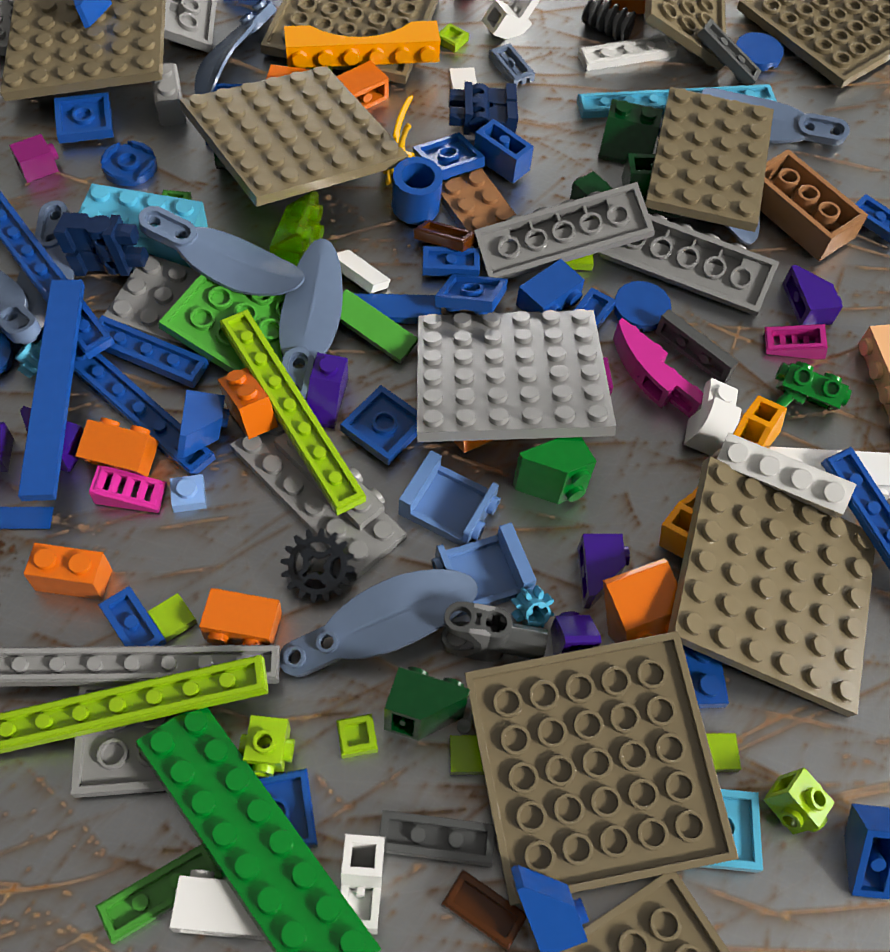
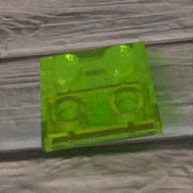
[269,191,324,266]

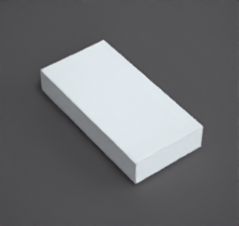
[337,250,391,294]

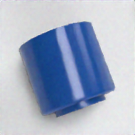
[391,156,443,225]

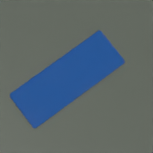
[0,507,54,529]

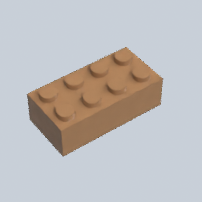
[760,149,868,261]

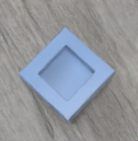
[170,474,207,513]

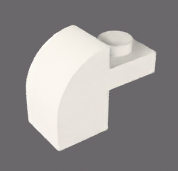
[481,0,540,39]
[684,378,742,456]
[341,834,385,934]

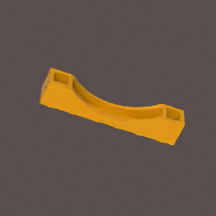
[284,20,441,68]
[659,395,787,558]

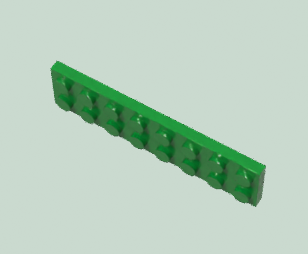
[136,707,381,952]

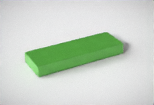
[340,289,418,364]
[95,844,223,944]

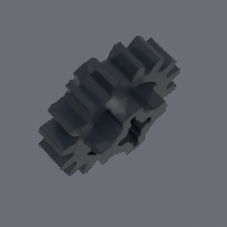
[280,528,356,603]

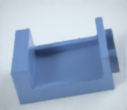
[398,450,501,546]
[431,522,537,618]

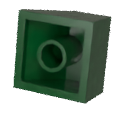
[598,99,663,164]

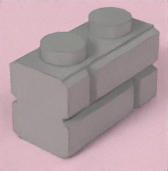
[152,63,187,126]

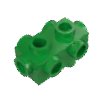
[775,361,852,411]

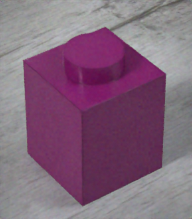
[9,134,59,183]

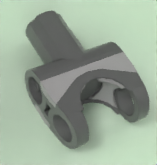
[441,602,548,662]

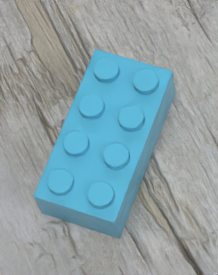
[78,183,208,268]

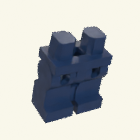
[448,81,518,135]
[53,212,149,276]

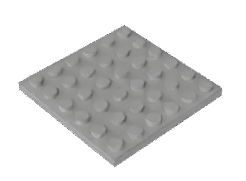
[417,309,616,442]

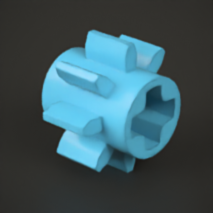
[15,339,42,379]
[511,585,555,628]

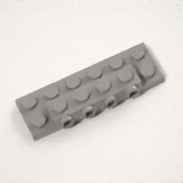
[164,0,217,53]
[474,182,655,279]
[598,214,779,316]
[230,416,407,579]

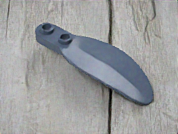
[194,0,277,94]
[701,88,850,146]
[16,201,74,331]
[139,206,305,296]
[279,238,343,400]
[0,270,41,345]
[280,569,478,678]

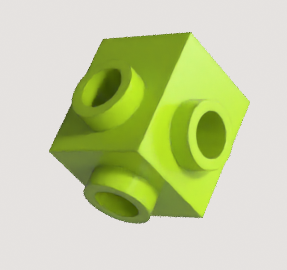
[238,715,295,777]
[763,767,835,835]

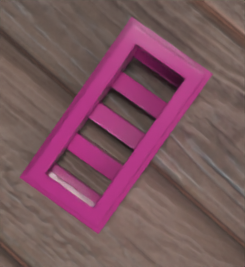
[764,324,827,359]
[89,465,167,513]

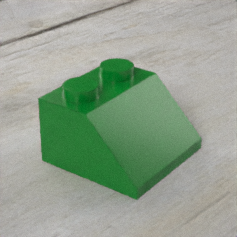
[512,437,597,504]

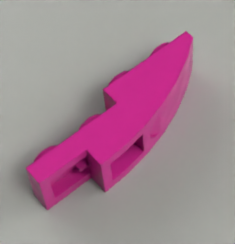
[613,318,703,418]

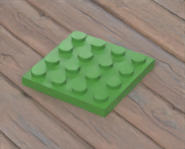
[159,274,286,372]

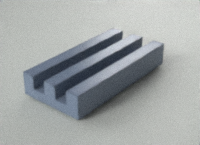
[488,43,535,87]

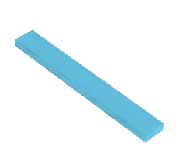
[577,84,777,119]

